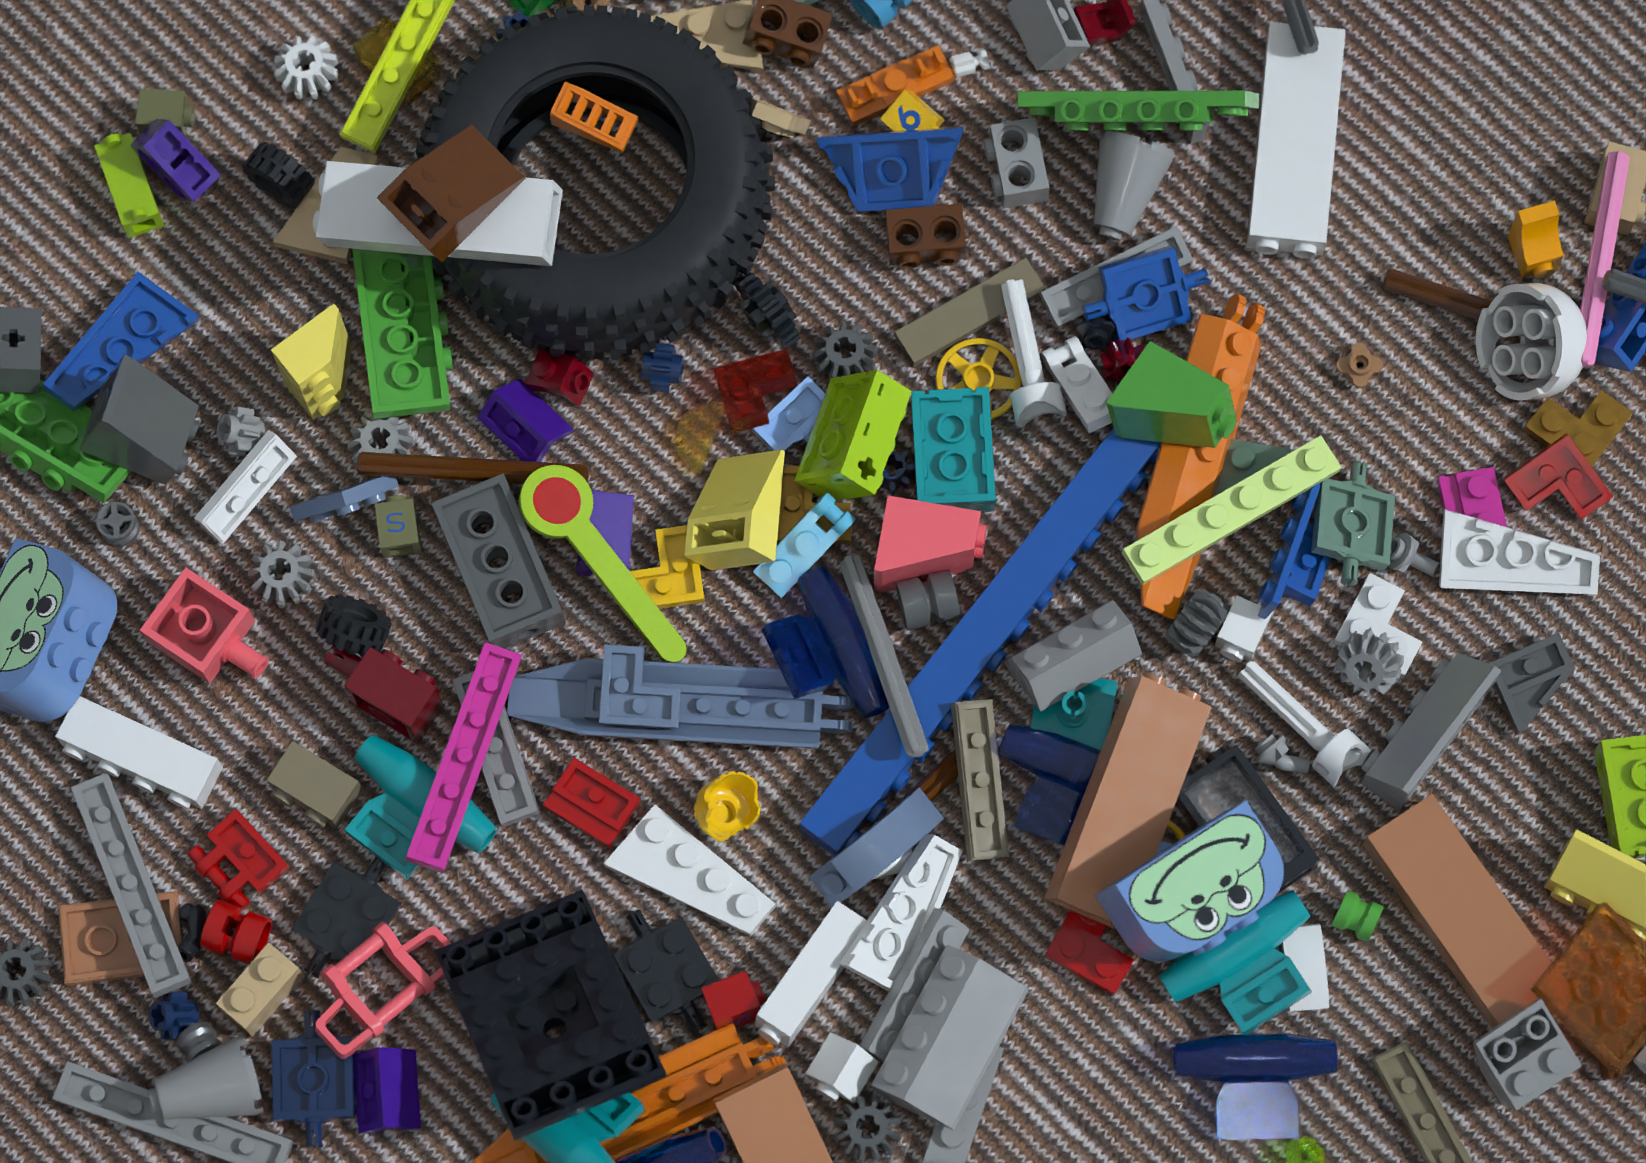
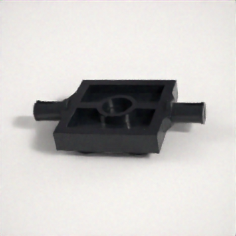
[291,856,402,979]
[612,909,719,1034]

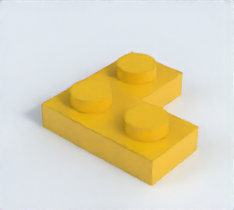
[630,525,705,609]

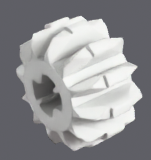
[274,35,338,101]

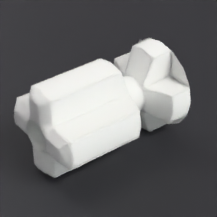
[950,48,990,78]

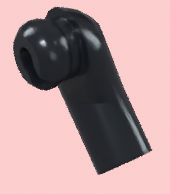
[177,903,207,963]

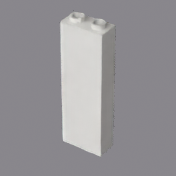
[1247,22,1346,259]
[313,161,563,266]

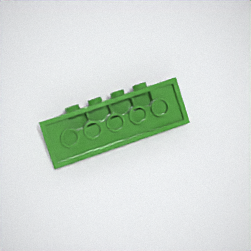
[1018,90,1259,131]
[352,249,453,419]
[0,380,132,503]

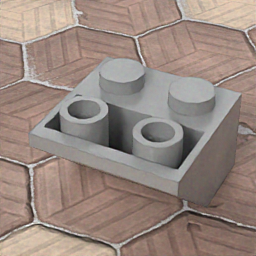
[1473,998,1582,1111]

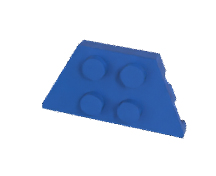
[817,127,963,212]

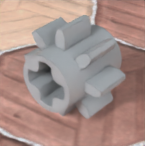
[217,406,265,456]

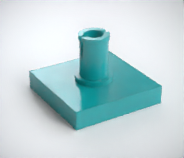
[1027,678,1118,759]

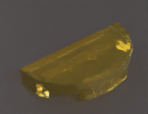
[675,401,728,476]

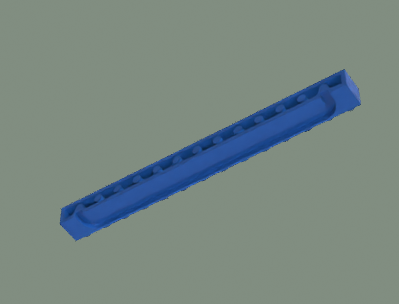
[799,428,1161,857]

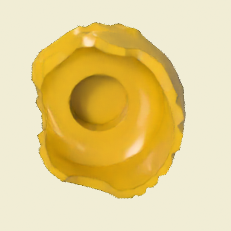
[694,771,761,842]

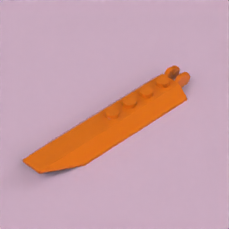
[1136,293,1266,620]
[471,1023,787,1163]

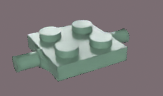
[1311,461,1395,586]

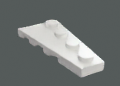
[1439,508,1600,595]
[603,805,776,937]
[839,834,963,991]

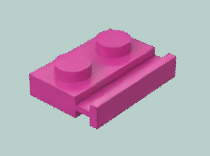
[1437,467,1507,527]

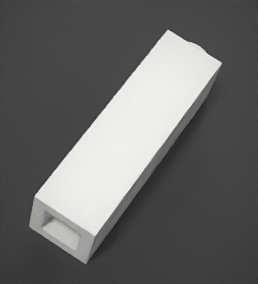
[755,901,867,1048]

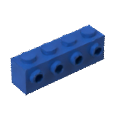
[1595,243,1646,372]

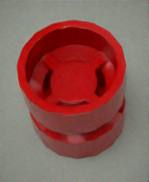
[200,900,272,965]

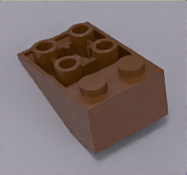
[377,124,526,262]

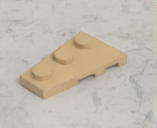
[651,0,764,74]
[749,97,811,138]
[273,147,379,264]

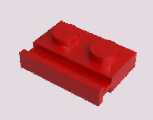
[542,758,641,849]

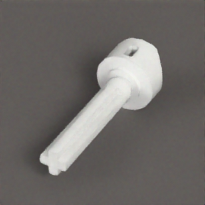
[1001,279,1067,427]
[1238,661,1371,787]

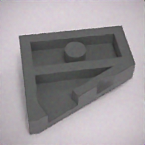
[1488,633,1575,734]

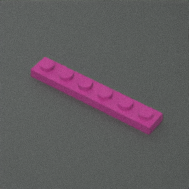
[405,642,522,873]

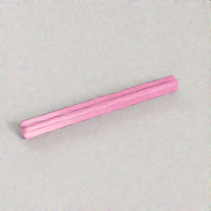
[1580,151,1630,367]

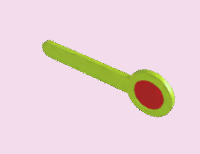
[519,465,687,663]

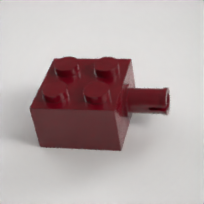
[324,645,444,745]

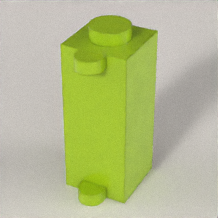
[94,133,165,238]

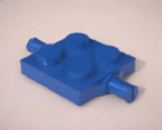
[1082,246,1210,341]

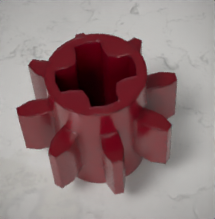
[1100,337,1144,385]

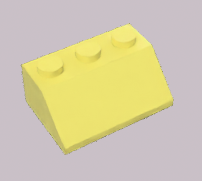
[271,304,352,420]
[1544,829,1646,942]

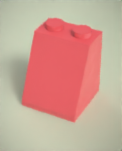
[874,496,987,592]

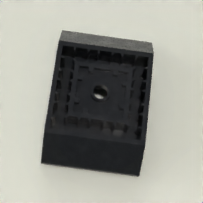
[435,889,667,1140]

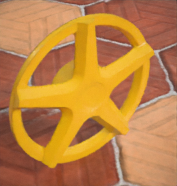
[936,338,1022,420]

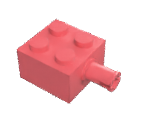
[139,567,269,684]

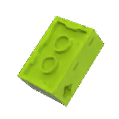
[794,369,912,501]
[1594,735,1646,863]

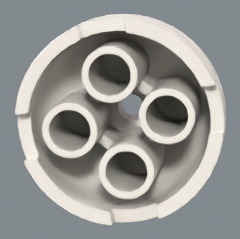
[1476,283,1587,400]

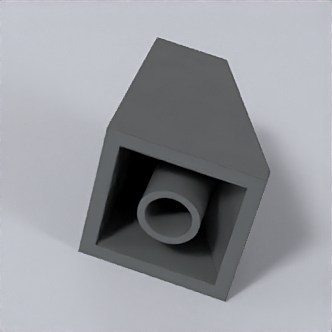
[79,354,199,485]

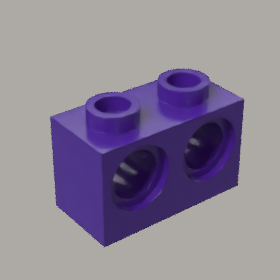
[130,119,221,202]

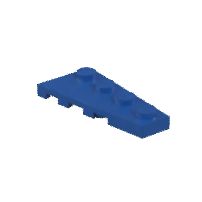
[43,272,199,411]

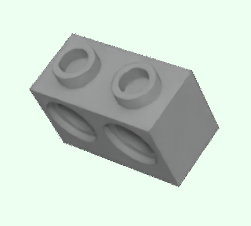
[984,117,1049,209]

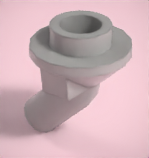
[1388,533,1440,577]
[1254,734,1310,774]

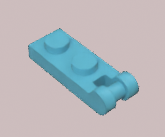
[753,492,856,598]

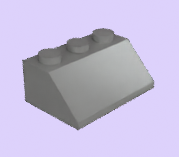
[1004,600,1142,712]

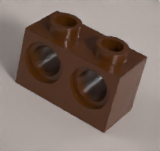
[742,0,832,68]
[886,203,966,269]

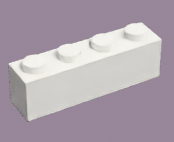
[55,696,223,810]

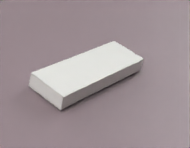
[194,430,297,544]

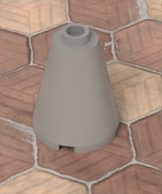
[1094,131,1175,241]
[147,1035,263,1119]

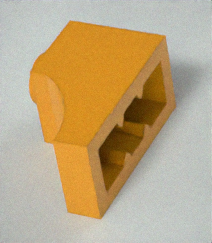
[1508,201,1564,279]

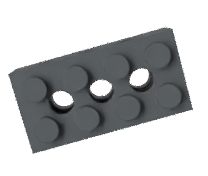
[431,473,566,649]

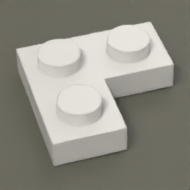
[1333,573,1422,679]

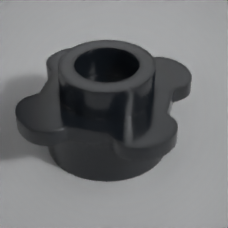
[1077,316,1116,349]

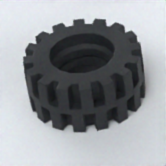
[242,142,315,209]
[315,594,392,657]

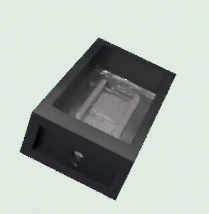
[1175,745,1320,896]

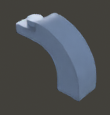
[809,787,944,907]

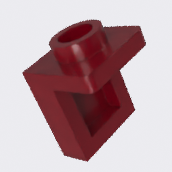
[1073,0,1136,46]
[524,350,593,406]

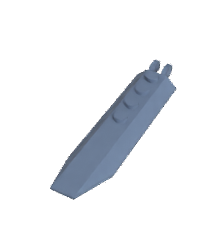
[507,658,854,749]

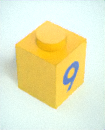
[880,90,945,131]

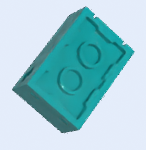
[911,387,996,512]

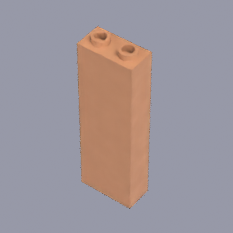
[1044,673,1212,929]
[1363,794,1572,1029]

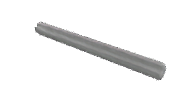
[840,555,929,758]

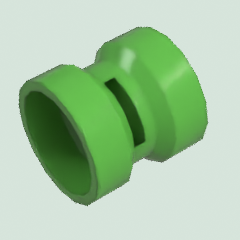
[1331,890,1384,943]

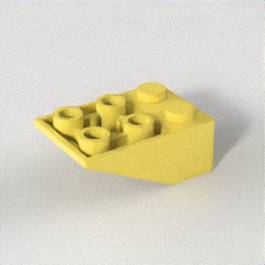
[684,449,785,570]

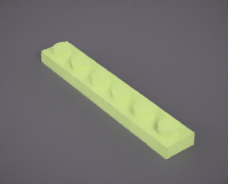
[1121,435,1342,586]

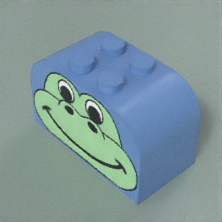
[0,538,117,722]
[1095,801,1284,962]

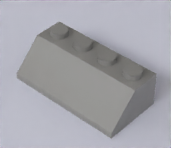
[1361,652,1501,812]
[871,945,1029,1131]

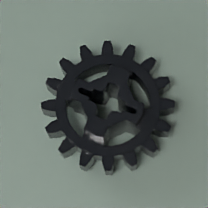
[735,272,800,349]

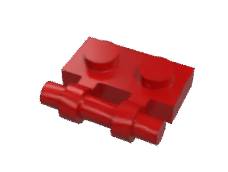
[187,809,290,911]

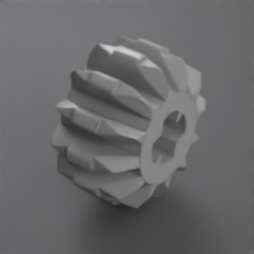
[348,415,415,466]
[248,540,316,608]
[1335,627,1404,697]

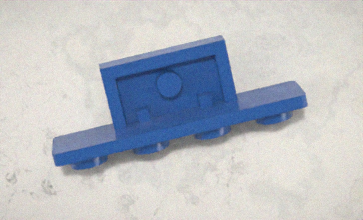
[1257,482,1331,620]

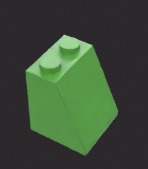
[1106,341,1237,448]

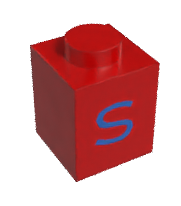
[701,970,766,1030]

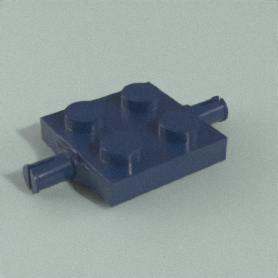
[272,1010,355,1148]

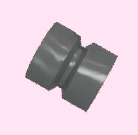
[896,570,961,631]

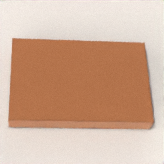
[58,891,185,986]
[713,1063,833,1163]

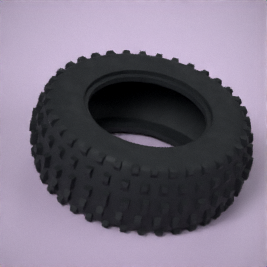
[416,5,775,360]

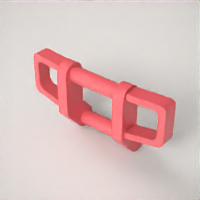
[315,922,451,1059]

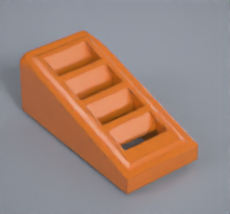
[550,82,638,153]

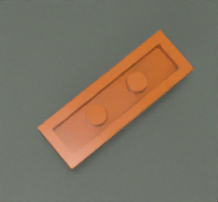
[836,45,955,127]

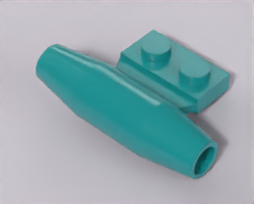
[344,735,498,880]
[1158,890,1312,1036]
[491,1092,645,1163]

